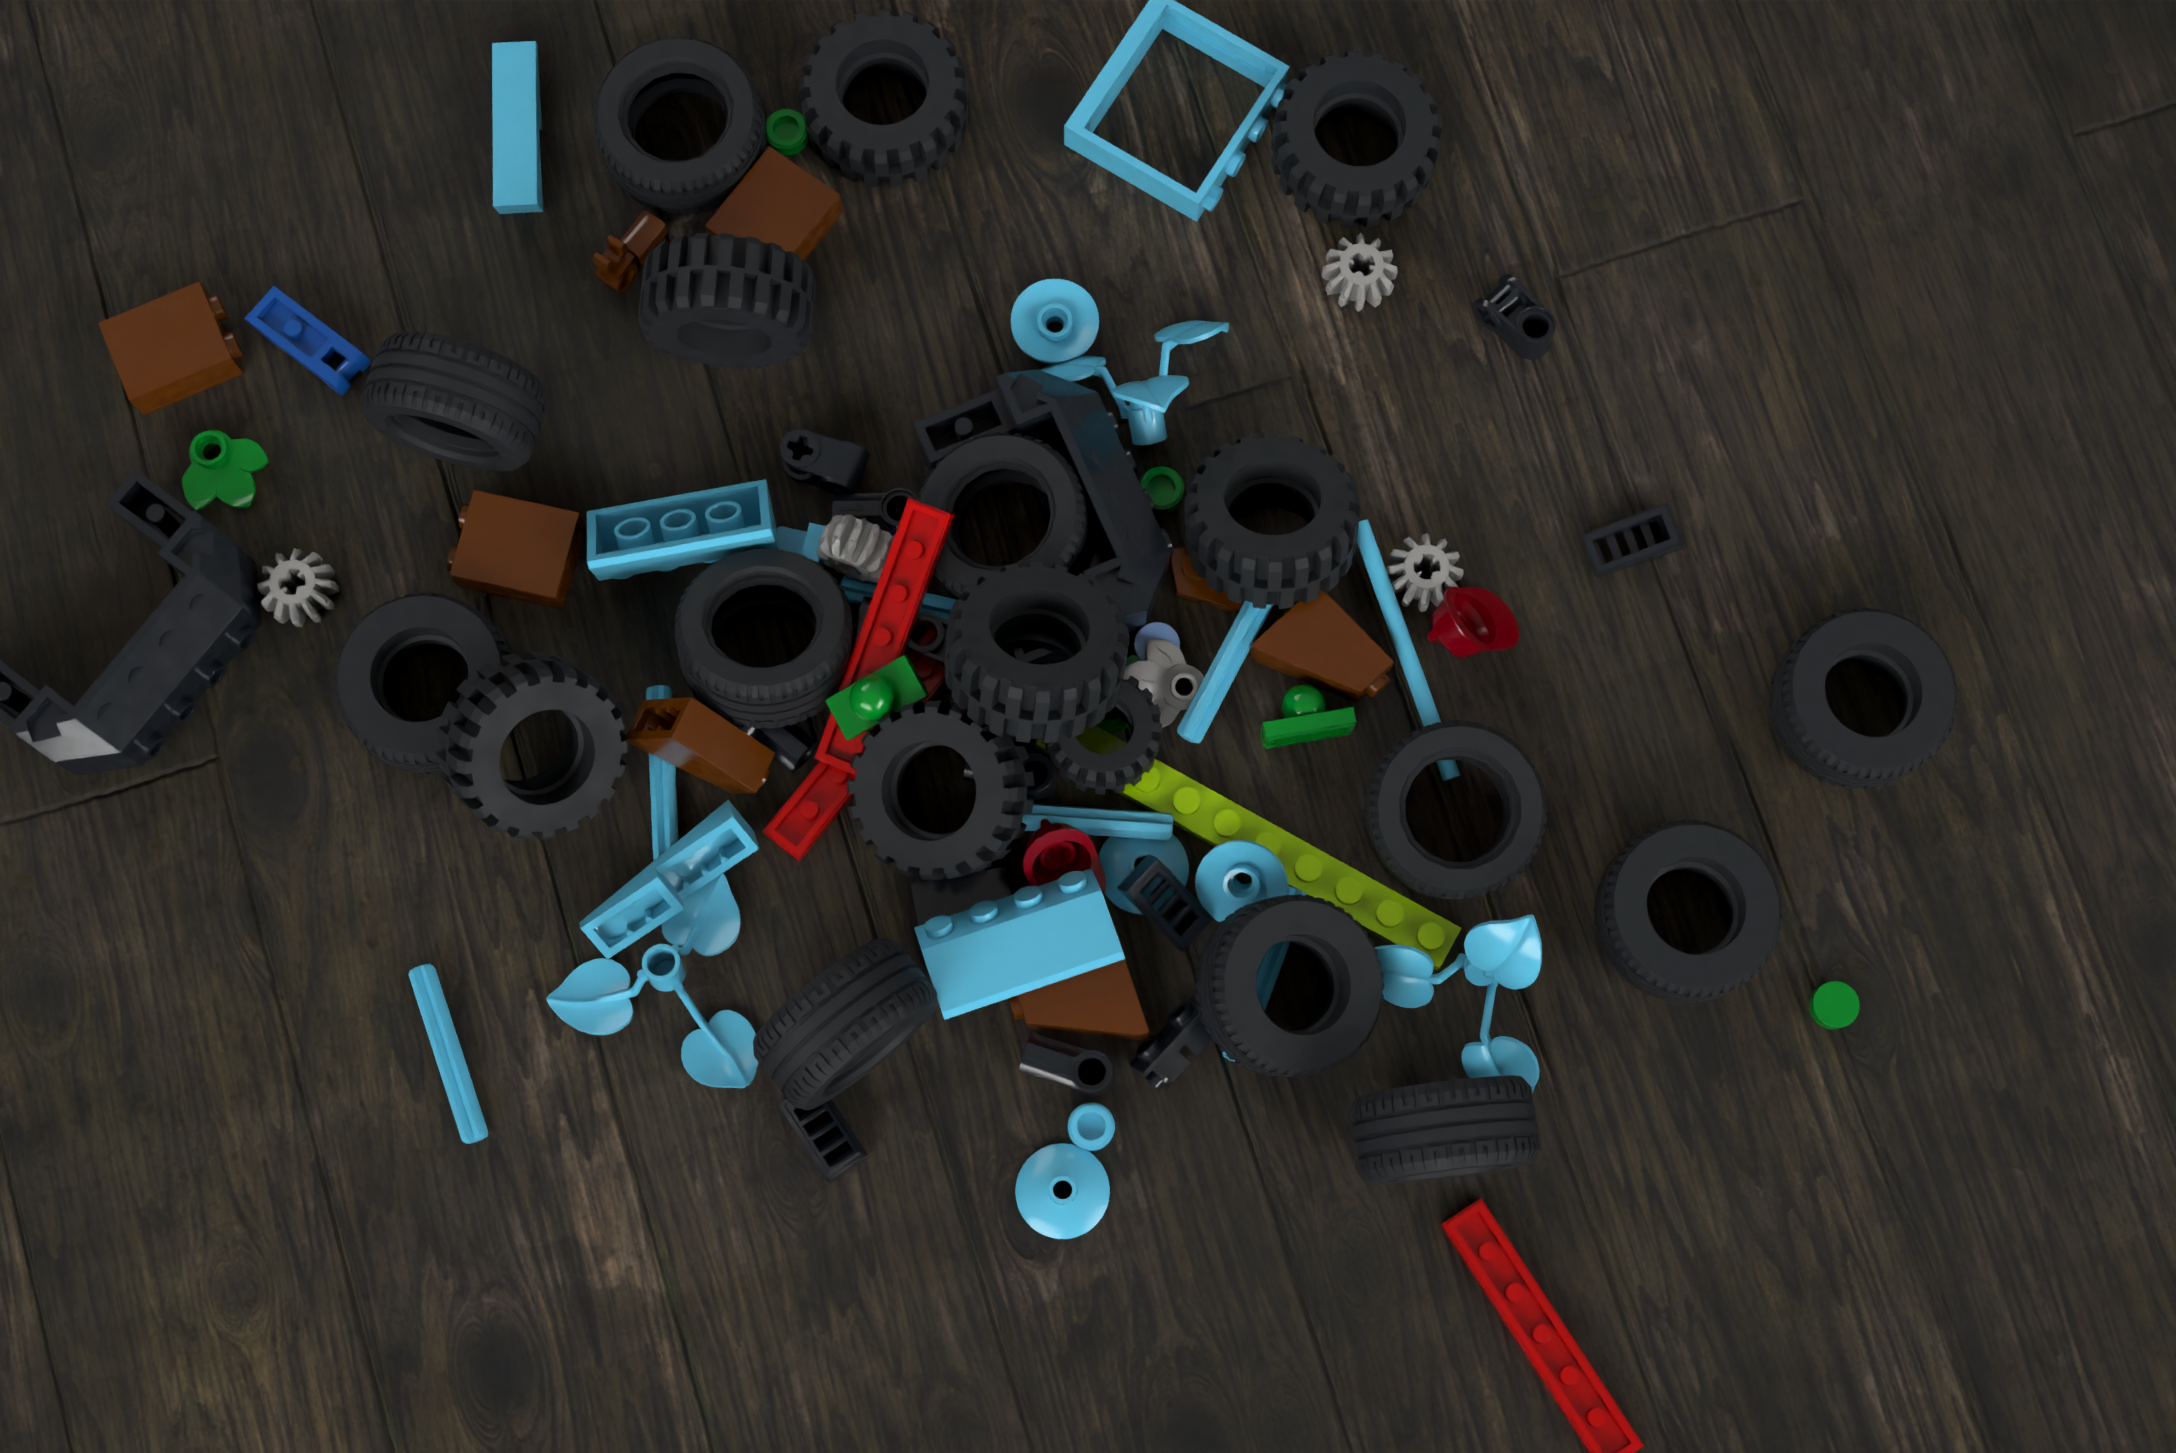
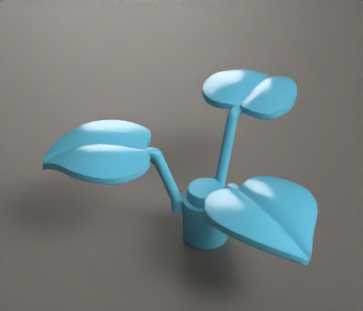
[1041,320,1230,445]
[546,873,759,1088]
[1374,914,1542,1093]

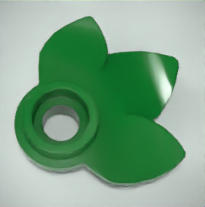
[182,430,269,511]

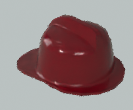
[1427,587,1519,658]
[1023,818,1106,896]

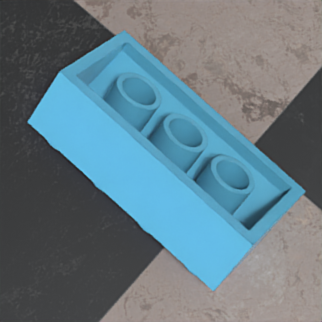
[587,479,779,581]
[914,869,1125,1020]

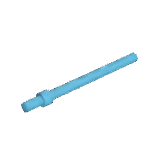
[1357,519,1460,781]

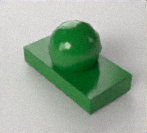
[825,655,930,741]
[1260,684,1357,749]

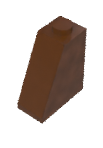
[1249,590,1394,703]
[627,697,775,793]
[1008,959,1149,1040]

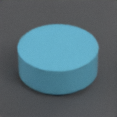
[1068,1102,1115,1151]

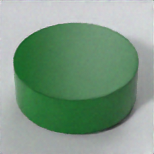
[765,109,809,155]
[1140,466,1184,514]
[1809,981,1860,1030]

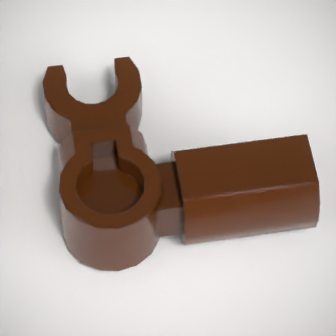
[593,210,668,293]

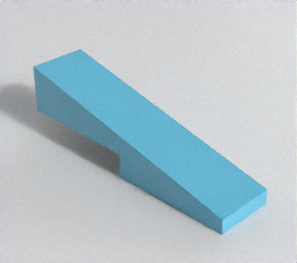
[492,41,543,214]
[579,800,759,960]

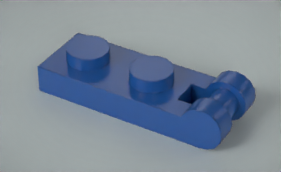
[244,286,372,396]

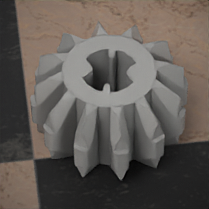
[1322,233,1398,312]
[816,514,893,583]
[1386,533,1464,612]
[257,548,339,627]

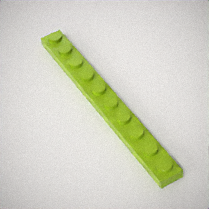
[1035,725,1461,971]

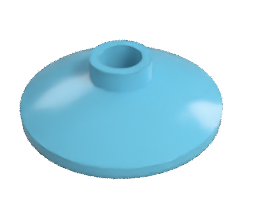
[1011,279,1099,364]
[1098,834,1189,914]
[1195,840,1288,922]
[1015,1143,1110,1239]

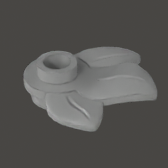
[1123,639,1204,727]

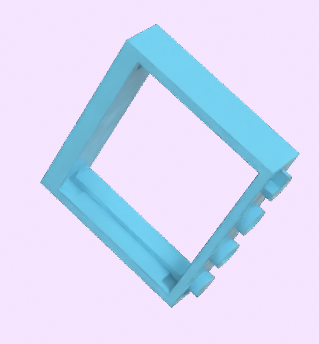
[1064,0,1290,222]

